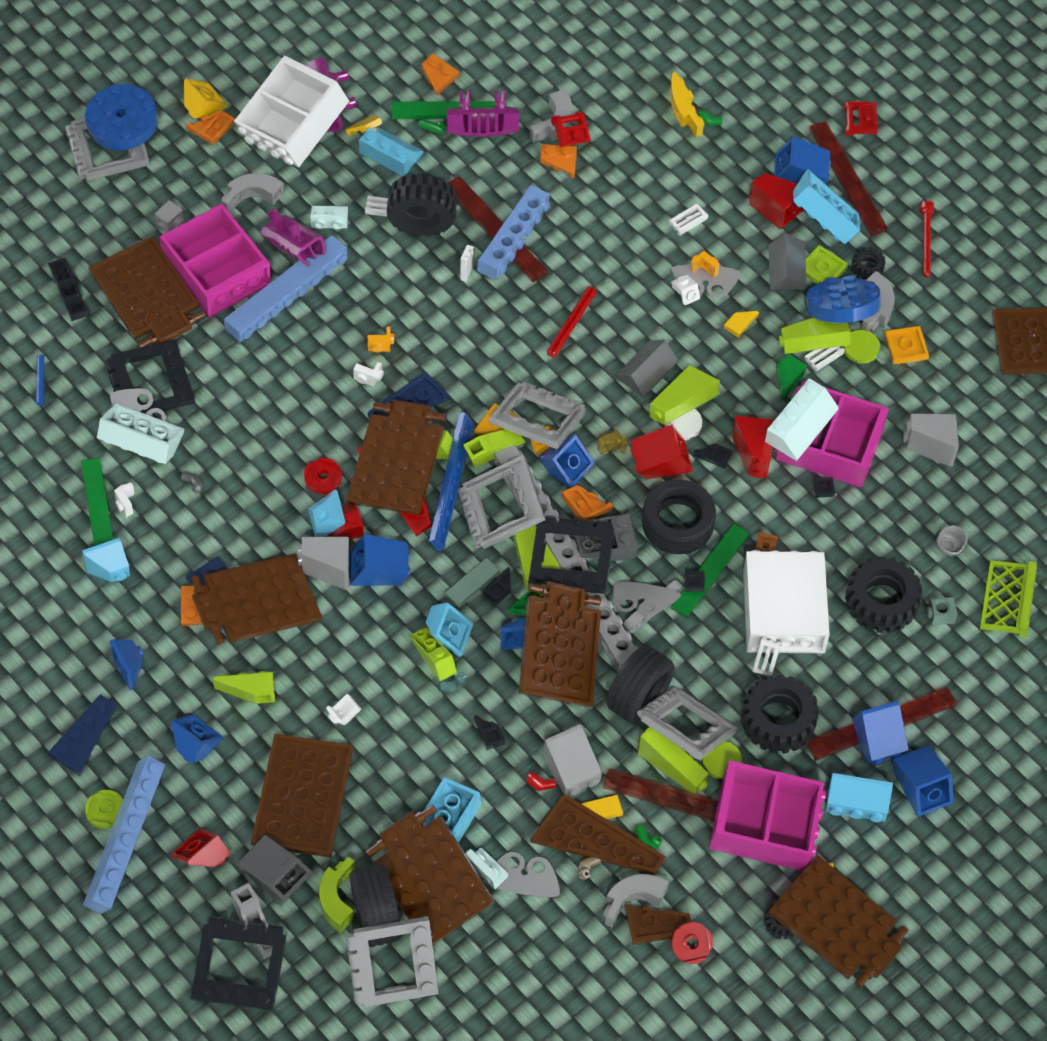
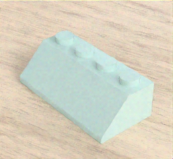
[765,378,838,461]
[97,403,185,464]

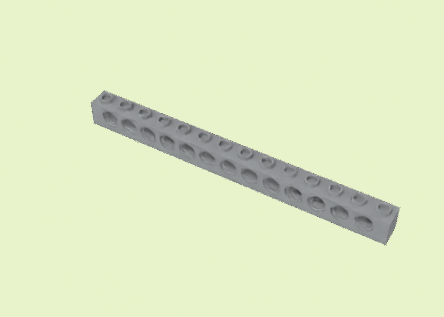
[494,445,638,673]

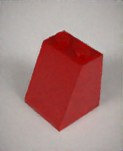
[749,173,805,230]
[732,416,773,478]
[630,424,693,480]

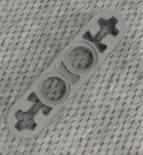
[623,580,685,633]

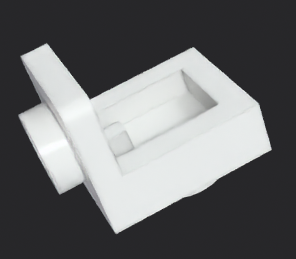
[671,275,700,305]
[353,362,384,387]
[114,482,134,517]
[326,694,362,725]

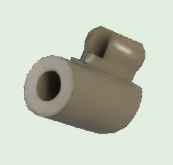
[578,857,601,880]

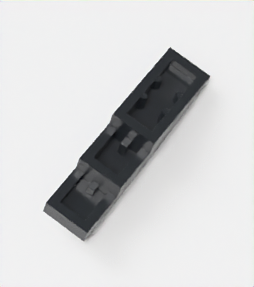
[48,258,89,321]

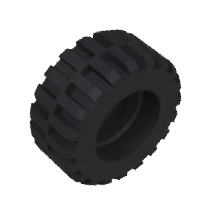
[386,173,457,237]
[845,556,922,633]
[741,674,819,754]

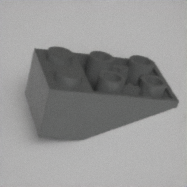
[575,514,638,561]
[237,835,312,907]

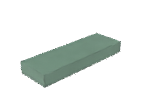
[445,558,500,608]

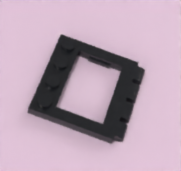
[105,339,195,414]
[528,517,614,594]
[190,917,287,1011]

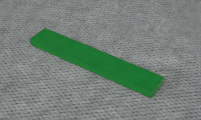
[392,101,495,119]
[81,458,113,546]
[671,524,750,619]

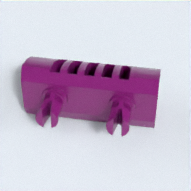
[305,57,357,132]
[447,90,519,137]
[260,209,325,266]

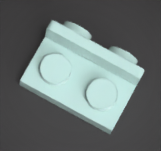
[311,206,348,229]
[465,848,508,890]

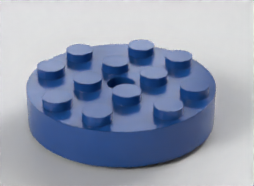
[85,84,158,150]
[806,276,881,323]

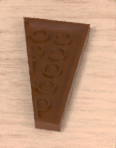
[530,794,666,875]

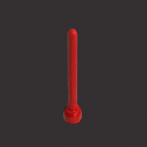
[920,201,934,278]

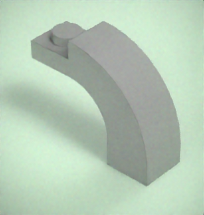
[529,89,572,142]
[221,173,284,213]
[861,271,895,331]
[603,874,669,927]
[230,883,273,959]

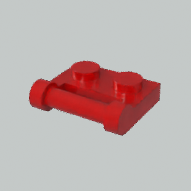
[844,101,878,136]
[551,111,591,147]

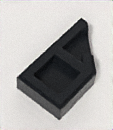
[693,444,733,469]
[483,568,511,605]
[474,715,505,750]

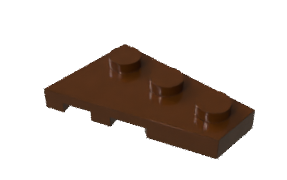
[624,904,691,945]

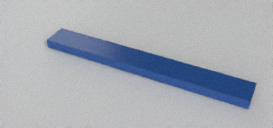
[429,412,474,551]

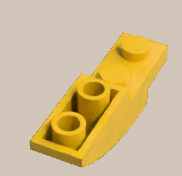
[670,72,704,137]

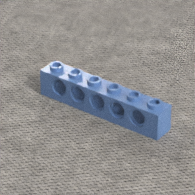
[477,185,551,280]

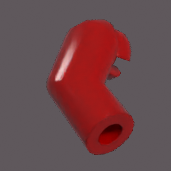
[527,772,556,791]

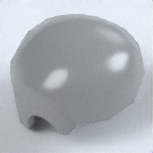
[936,525,968,557]

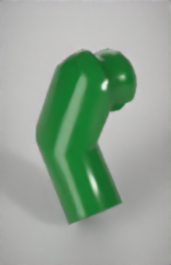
[698,109,722,126]
[418,120,446,134]
[635,825,662,849]

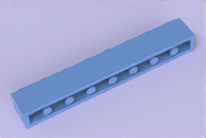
[224,235,347,342]
[83,756,165,914]

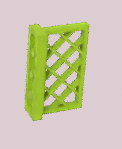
[980,560,1037,638]

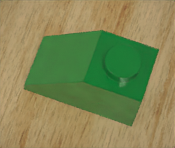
[776,354,807,400]

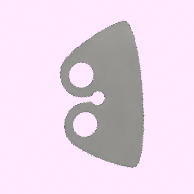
[672,265,741,298]
[110,388,166,422]
[613,581,681,616]
[483,852,560,897]

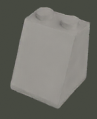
[903,414,959,466]
[298,537,349,590]
[543,724,602,796]

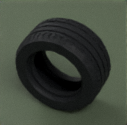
[642,479,716,555]
[606,646,675,724]
[349,864,402,948]

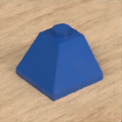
[539,434,595,488]
[500,617,526,650]
[110,639,144,690]
[171,714,224,763]

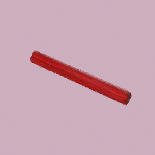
[547,286,596,358]

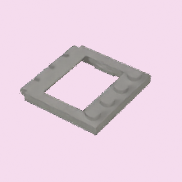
[65,113,150,181]
[489,382,586,449]
[458,455,546,549]
[637,687,738,760]
[346,916,439,1007]

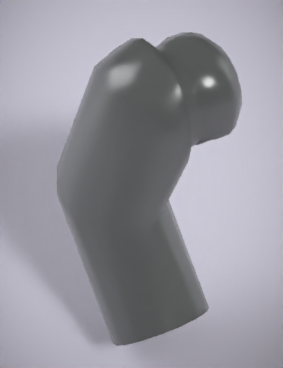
[181,471,204,493]

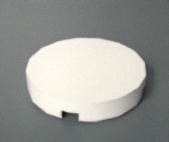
[665,409,702,440]

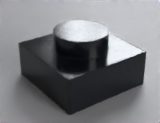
[813,477,835,498]
[685,571,705,592]

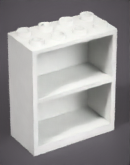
[234,55,349,167]
[743,550,829,653]

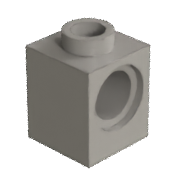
[155,200,184,232]

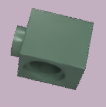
[926,597,957,625]

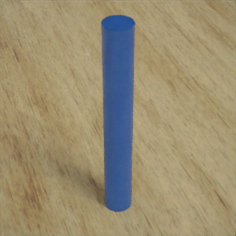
[36,355,44,406]

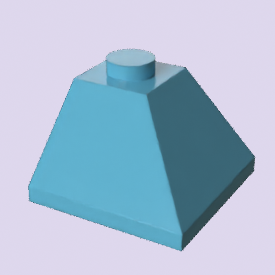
[308,490,346,537]
[82,538,130,582]
[426,603,474,657]

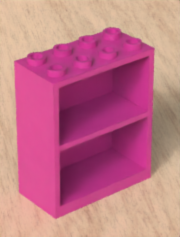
[160,204,271,318]
[774,381,889,488]
[709,760,826,871]

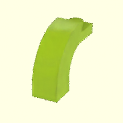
[319,857,355,933]

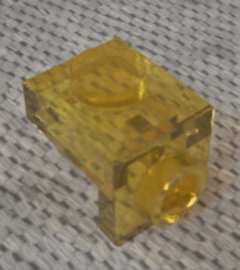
[597,430,628,455]

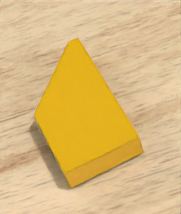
[345,115,382,135]
[724,311,759,338]
[582,795,623,819]

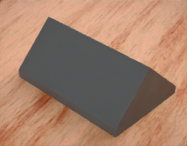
[769,233,807,291]
[615,340,678,398]

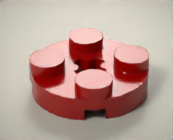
[304,458,342,495]
[671,921,713,964]

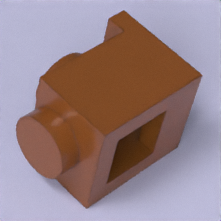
[755,532,778,552]

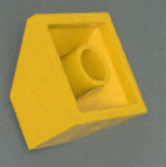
[184,78,228,119]

